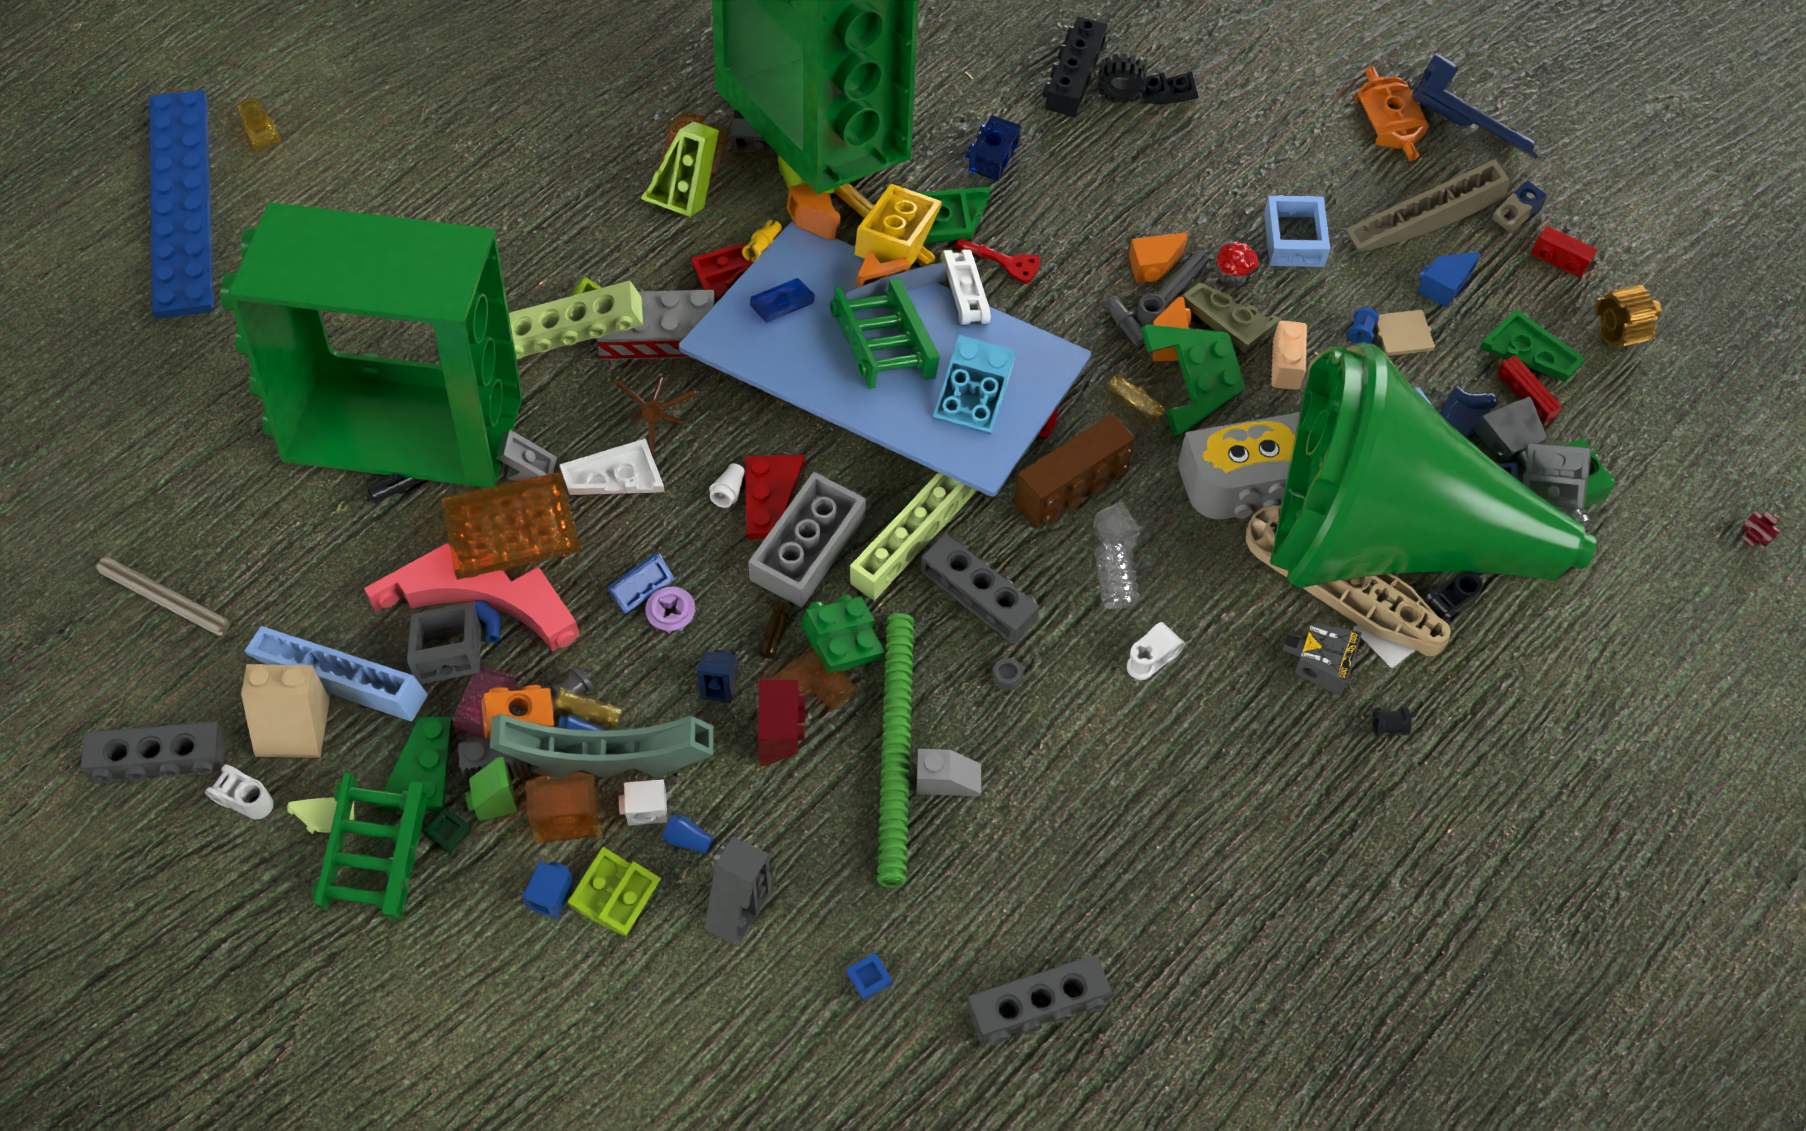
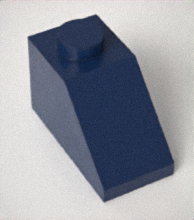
[697,650,739,703]

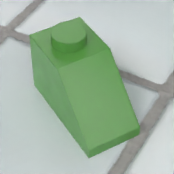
[465,757,518,821]

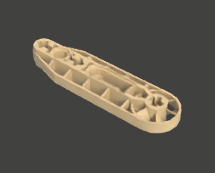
[1246,505,1451,656]

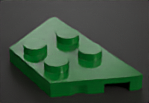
[919,187,991,243]

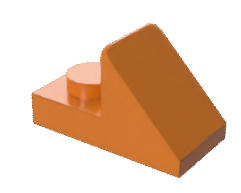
[856,250,911,288]

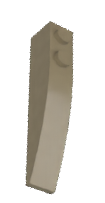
[1345,159,1509,252]

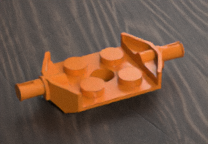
[1355,66,1429,161]

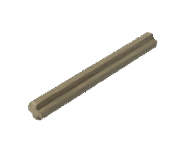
[96,557,230,636]

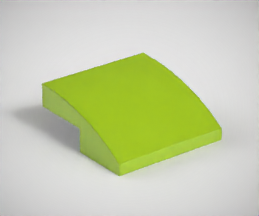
[566,847,661,936]

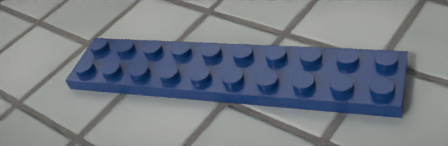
[149,90,214,319]

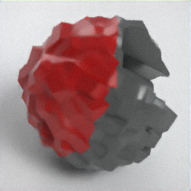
[1214,242,1260,287]

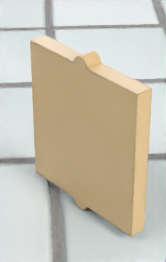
[1376,310,1435,356]

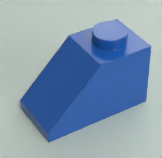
[1418,252,1481,308]

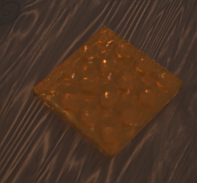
[442,472,581,580]

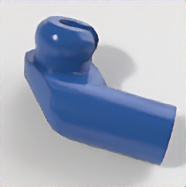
[474,600,501,643]

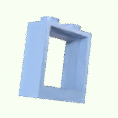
[1264,195,1330,267]

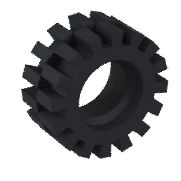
[1097,54,1147,103]

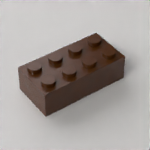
[1014,413,1135,530]

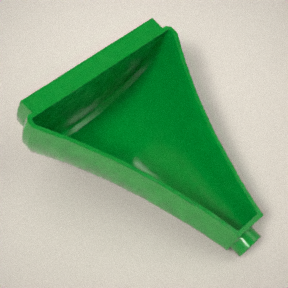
[1270,342,1597,588]

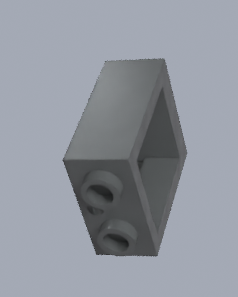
[407,602,481,684]

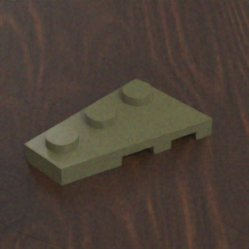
[1182,283,1282,353]

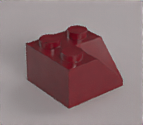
[758,680,806,766]

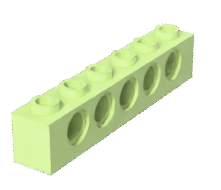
[509,280,643,359]
[850,472,977,601]

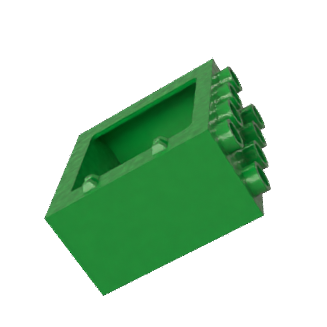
[712,0,919,195]
[220,202,523,488]

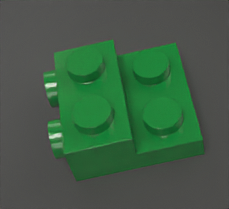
[801,595,885,674]

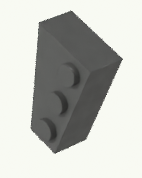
[704,836,772,947]

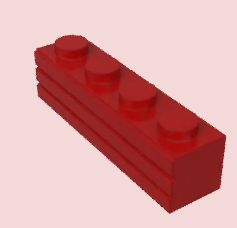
[1497,355,1562,424]

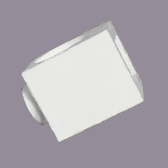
[619,779,668,826]

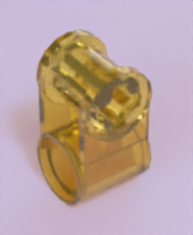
[238,98,282,152]

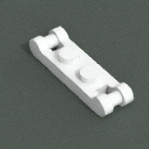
[941,250,991,325]

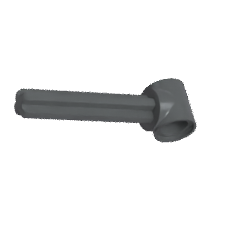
[1136,250,1209,327]

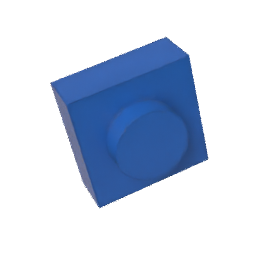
[846,952,893,1002]

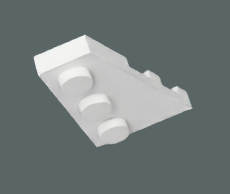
[559,439,665,495]

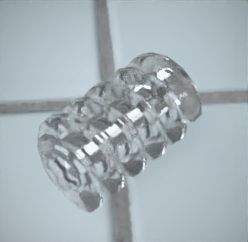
[1094,540,1141,609]

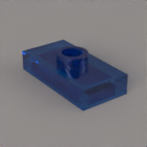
[750,278,815,323]

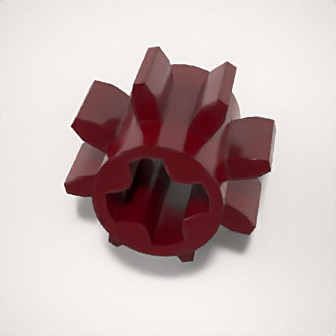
[1741,511,1781,548]

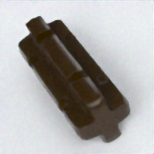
[759,600,791,659]

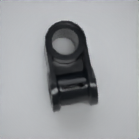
[1424,571,1483,624]

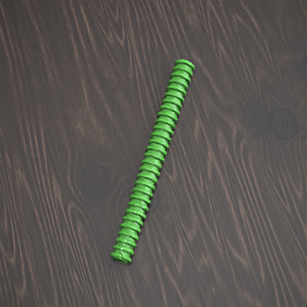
[877,613,914,888]

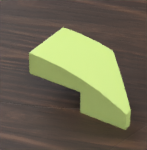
[287,798,354,834]

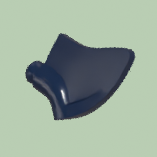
[1441,386,1497,438]

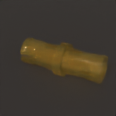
[1108,374,1165,422]
[553,688,621,727]

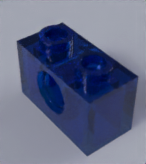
[966,115,1021,181]

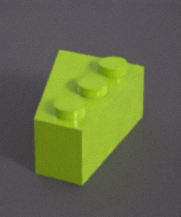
[641,121,719,217]

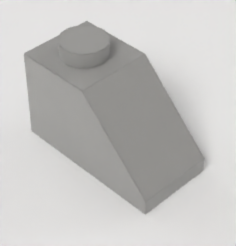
[916,749,981,796]

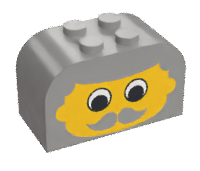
[1177,412,1300,519]

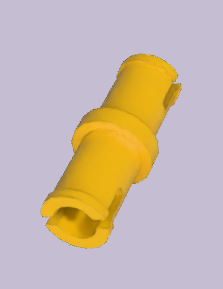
[742,220,782,262]

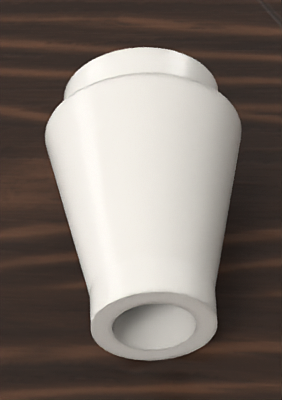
[710,463,745,508]

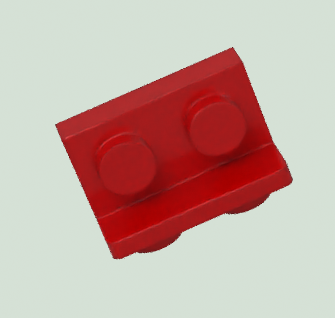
[1530,226,1598,278]

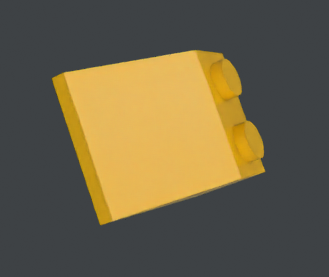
[854,184,942,267]

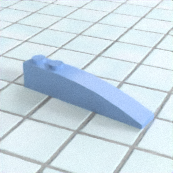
[244,626,428,722]

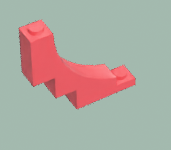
[364,543,580,652]

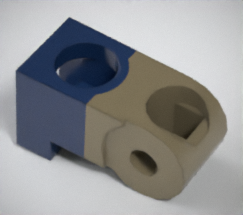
[1492,180,1547,233]

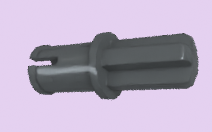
[1103,296,1144,346]

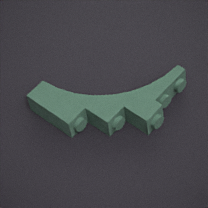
[490,714,713,780]

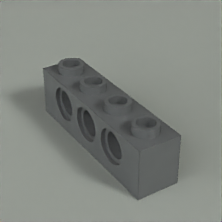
[921,534,1040,645]
[81,722,226,784]
[967,954,1112,1045]

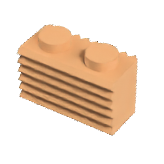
[1271,321,1307,390]

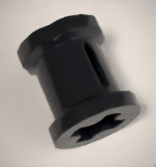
[1372,707,1411,736]

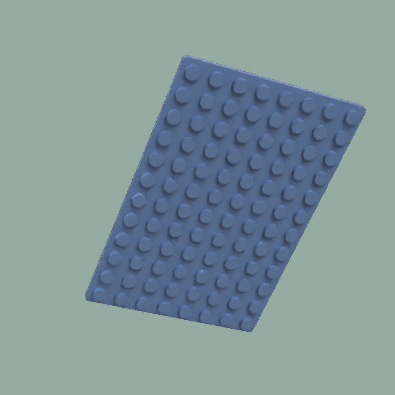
[679,221,1091,496]

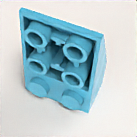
[933,335,1016,434]

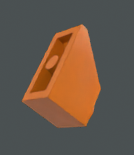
[1129,232,1188,283]

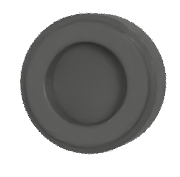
[992,657,1024,691]

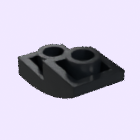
[1142,71,1199,104]

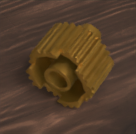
[1594,285,1662,347]

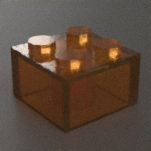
[526,772,603,844]

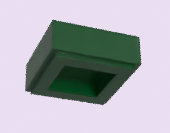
[423,807,472,854]

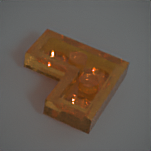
[768,647,856,711]

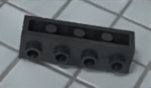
[1043,16,1108,118]

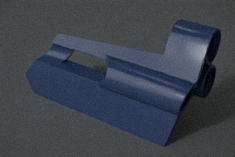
[1411,52,1538,159]

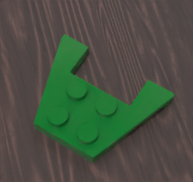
[1140,324,1246,437]

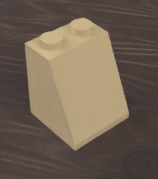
[241,664,330,758]

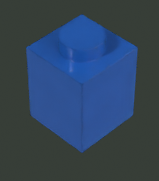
[522,861,574,920]

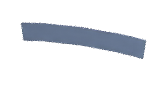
[846,262,946,301]

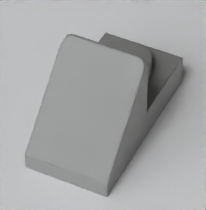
[496,430,557,484]

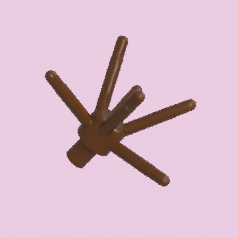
[617,377,697,455]

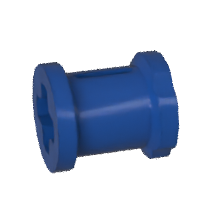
[1347,307,1379,344]

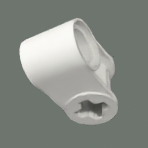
[1127,622,1185,680]
[205,764,274,820]

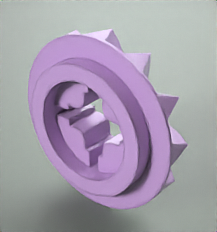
[645,587,696,634]

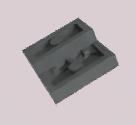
[1523,443,1592,510]

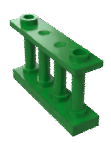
[829,278,940,389]
[312,772,429,921]

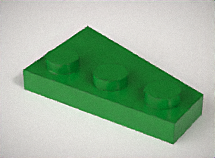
[1479,309,1586,382]
[376,717,453,812]

